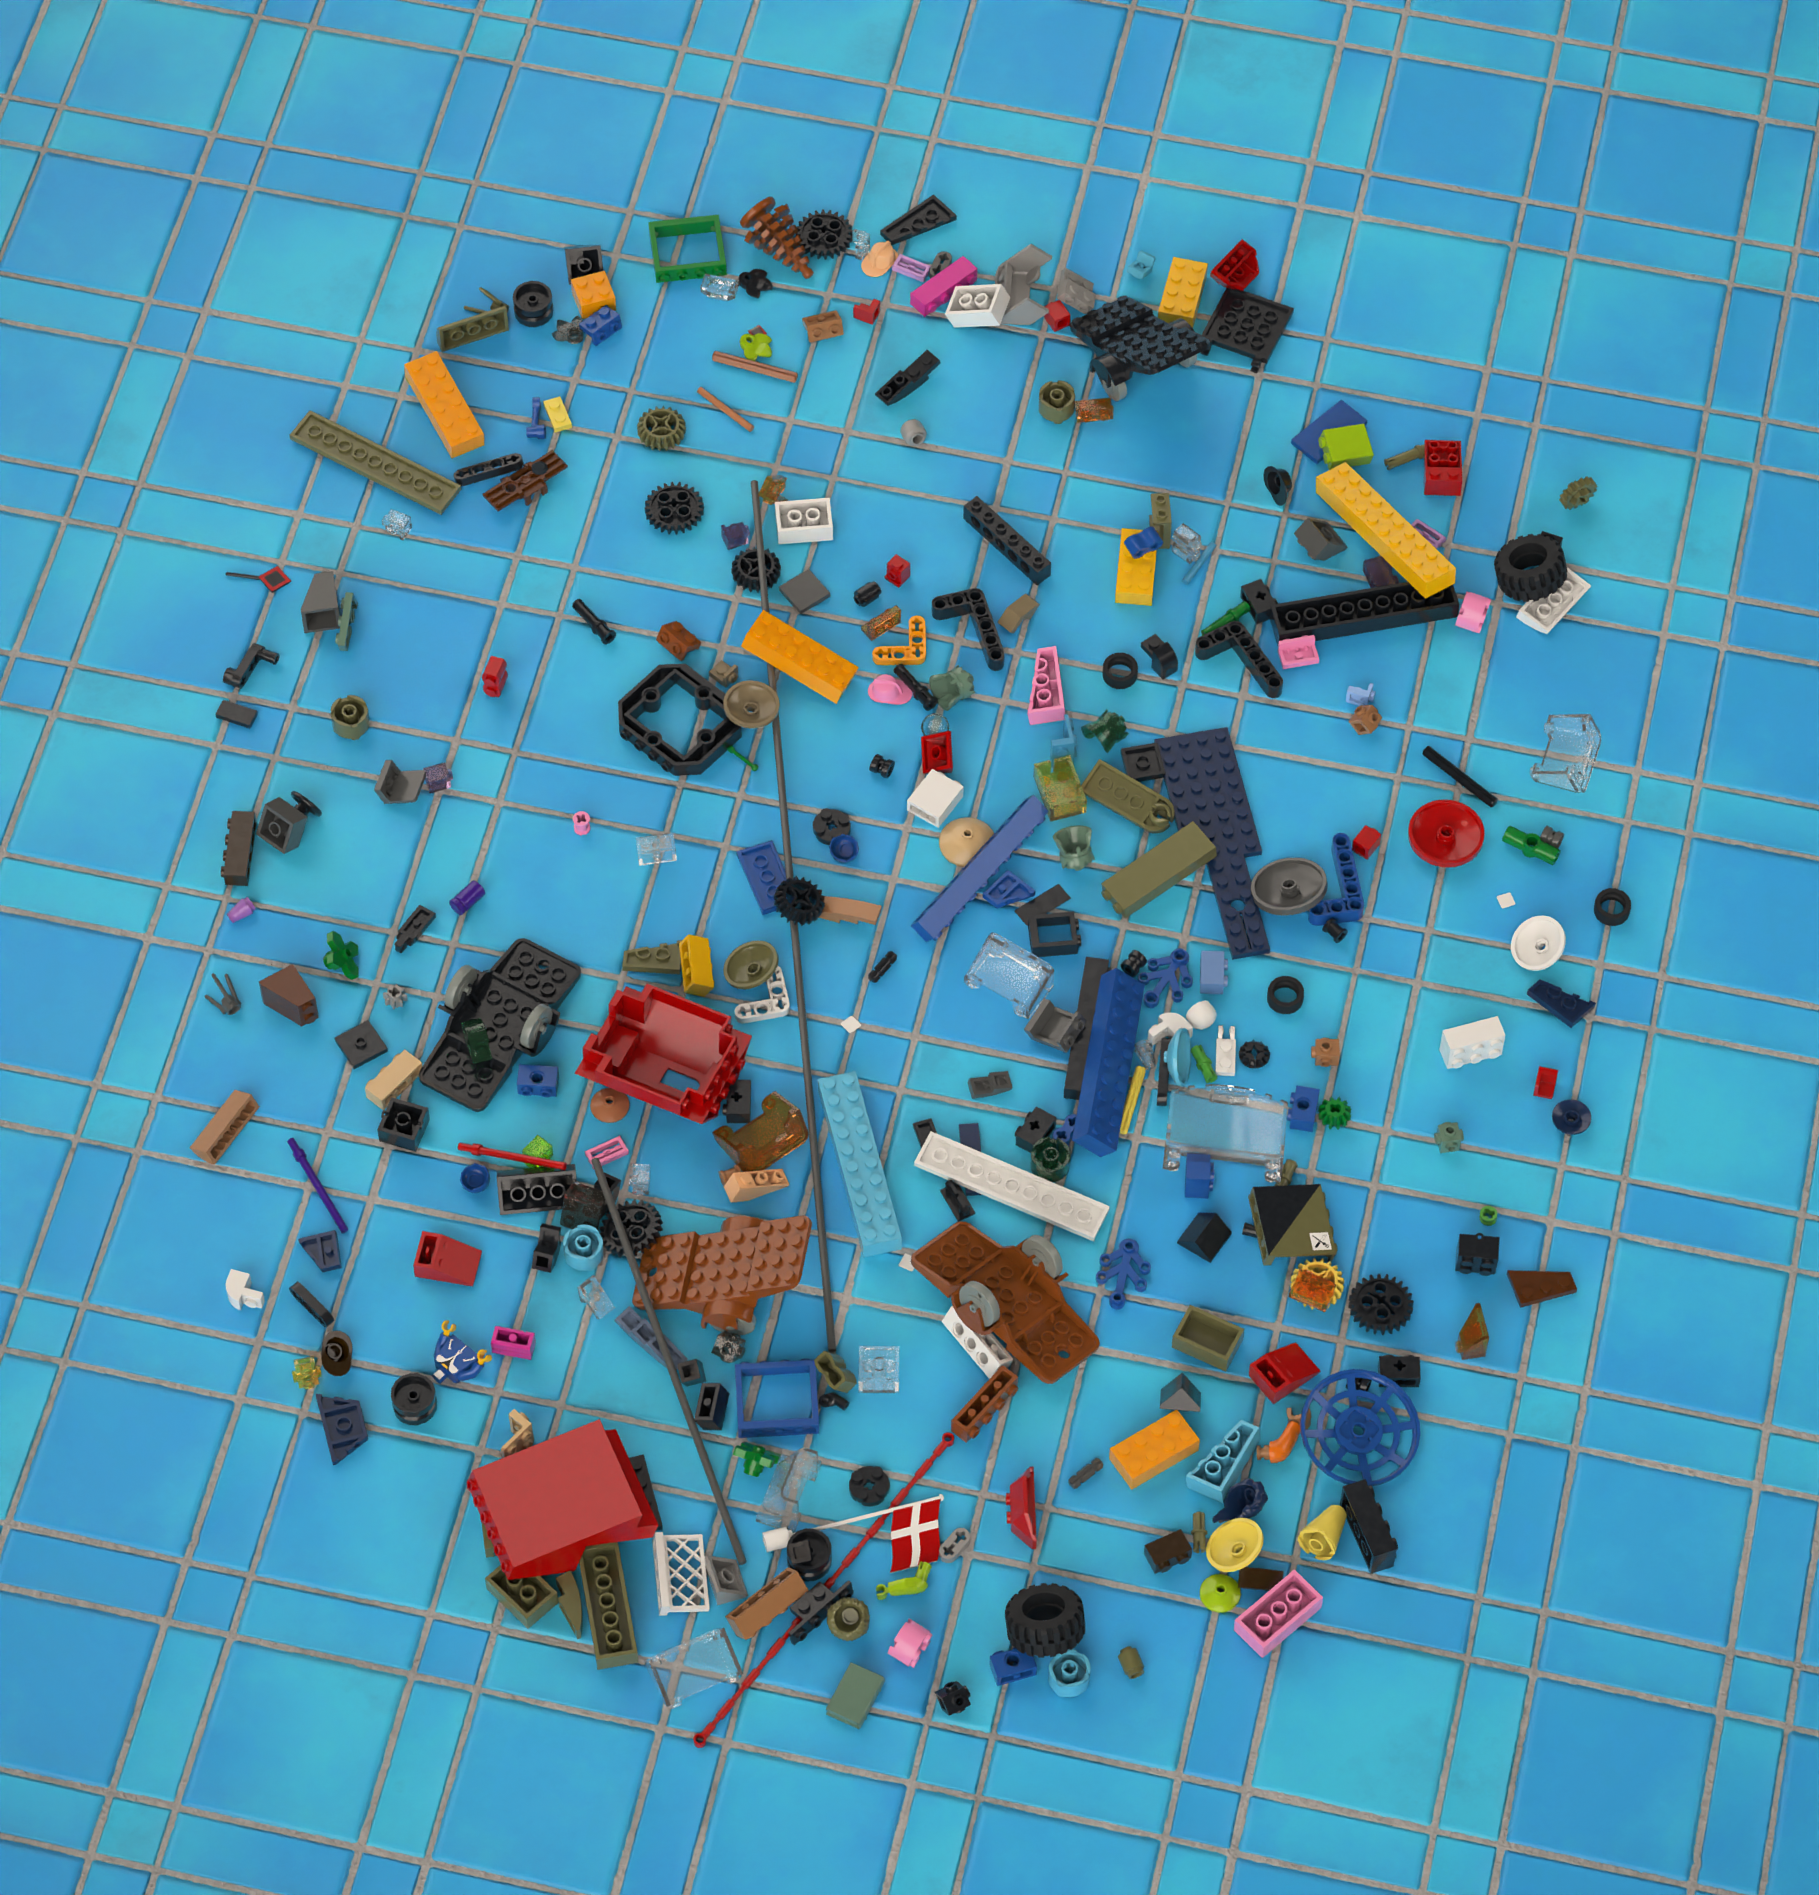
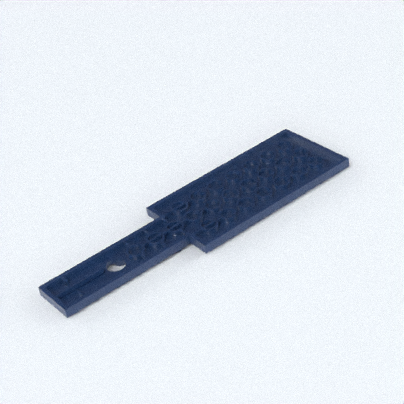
[1154,727,1270,960]

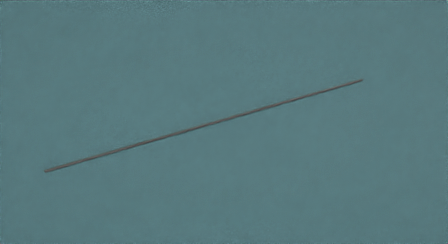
[751,480,836,1352]

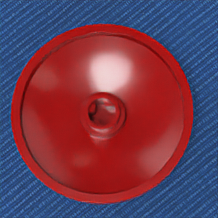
[1408,800,1485,867]

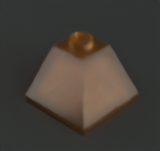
[1455,1303,1489,1360]

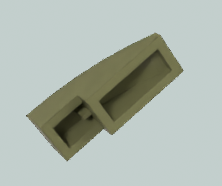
[556,1571,583,1640]

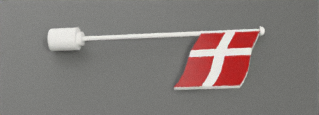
[762,1494,944,1574]

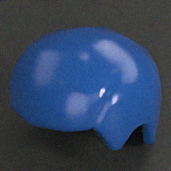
[829,834,859,863]
[460,1163,490,1193]

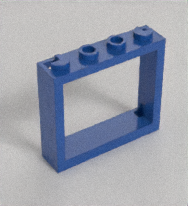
[735,1359,819,1438]

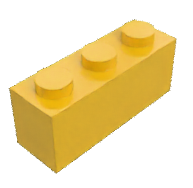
[679,934,714,997]

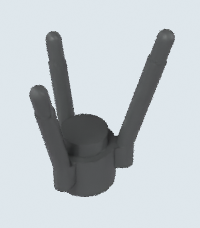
[205,973,241,1015]

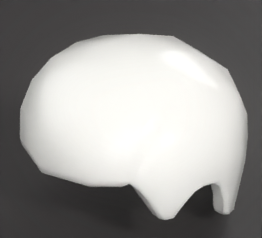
[1186,1000,1217,1030]

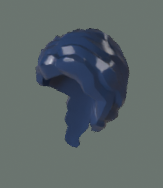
[1212,1478,1268,1523]

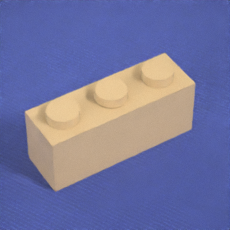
[365,1050,422,1110]

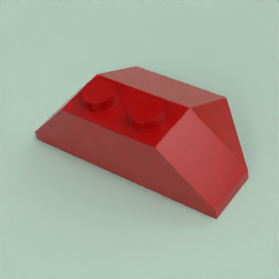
[1210,239,1259,291]
[1006,1467,1037,1549]

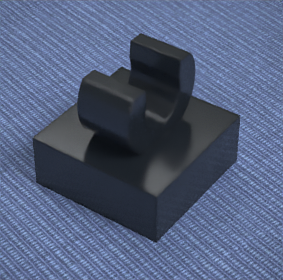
[788,1540,813,1565]

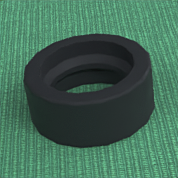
[1102,653,1138,689]
[1594,888,1631,926]
[1267,976,1304,1014]

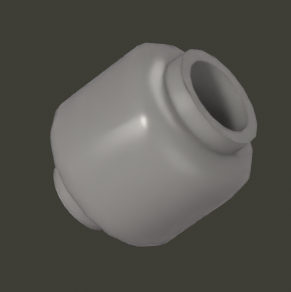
[900,419,927,446]

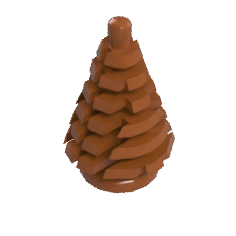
[740,197,814,279]

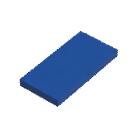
[1291,400,1367,464]
[736,840,788,915]

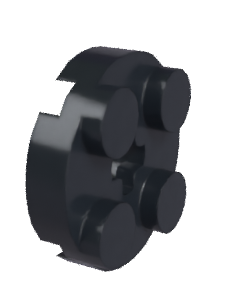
[813,808,851,845]
[849,1466,890,1507]

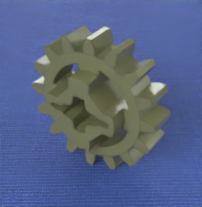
[1559,476,1598,510]

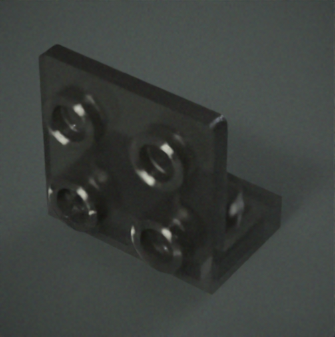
[560,1181,607,1230]

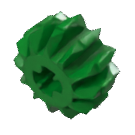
[1318,1096,1351,1130]

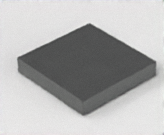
[779,569,830,615]

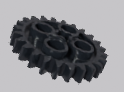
[796,209,853,260]
[645,482,704,535]
[599,1199,663,1258]
[1348,1274,1414,1335]

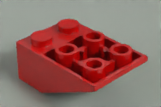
[1424,440,1462,496]
[413,1231,482,1287]
[1249,1342,1321,1404]

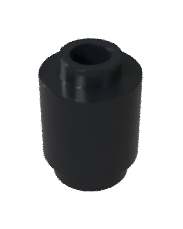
[853,581,881,607]

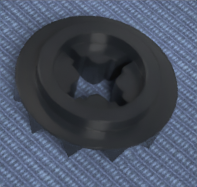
[1239,1039,1270,1069]

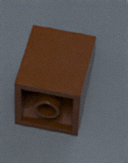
[259,964,319,1026]

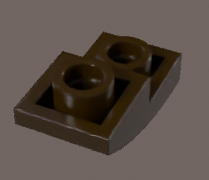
[1238,1567,1284,1591]

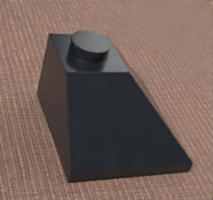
[564,245,603,285]

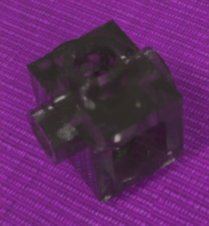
[711,1331,746,1363]

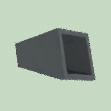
[301,571,340,633]

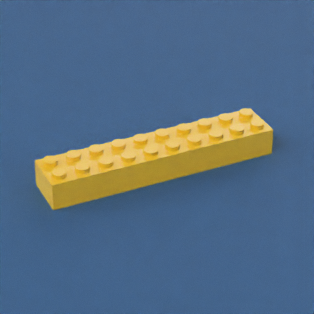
[1316,462,1456,599]

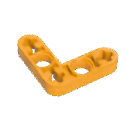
[872,615,926,665]

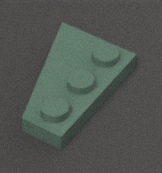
[335,592,358,651]

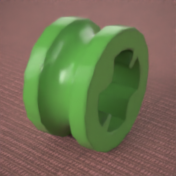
[1479,1206,1498,1226]

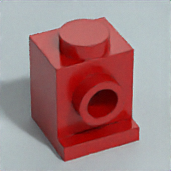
[885,554,910,588]

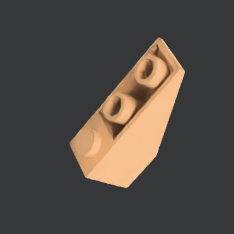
[724,1169,790,1203]

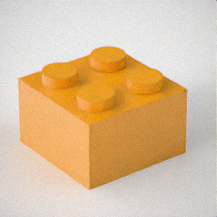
[571,270,616,319]

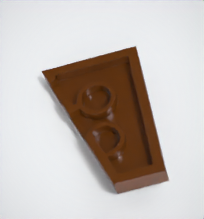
[1507,1270,1577,1308]

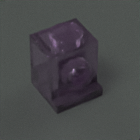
[721,522,750,550]

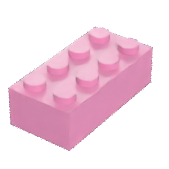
[1234,1569,1323,1658]

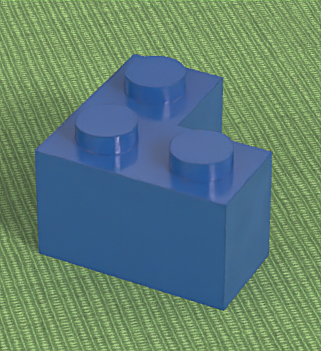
[1185,1153,1214,1199]

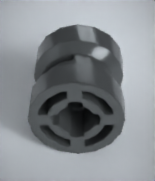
[1540,826,1564,849]

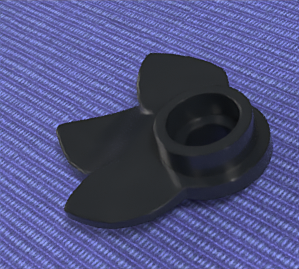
[738,269,773,298]

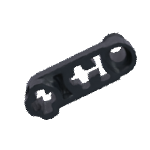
[223,643,280,689]

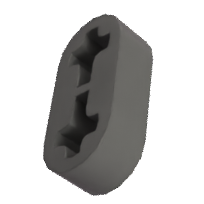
[929,251,952,279]

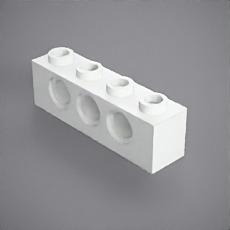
[942,1306,1014,1379]

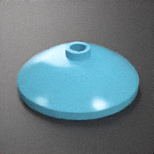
[1164,1028,1191,1086]

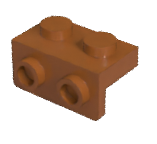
[656,621,701,661]

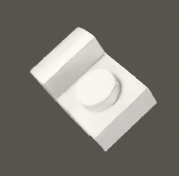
[1147,1012,1193,1046]
[226,1269,265,1310]

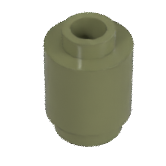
[1118,1646,1144,1679]

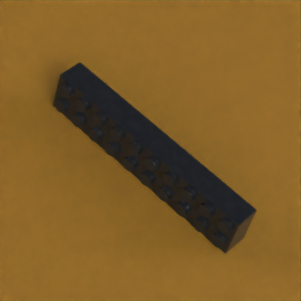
[1269,582,1459,646]

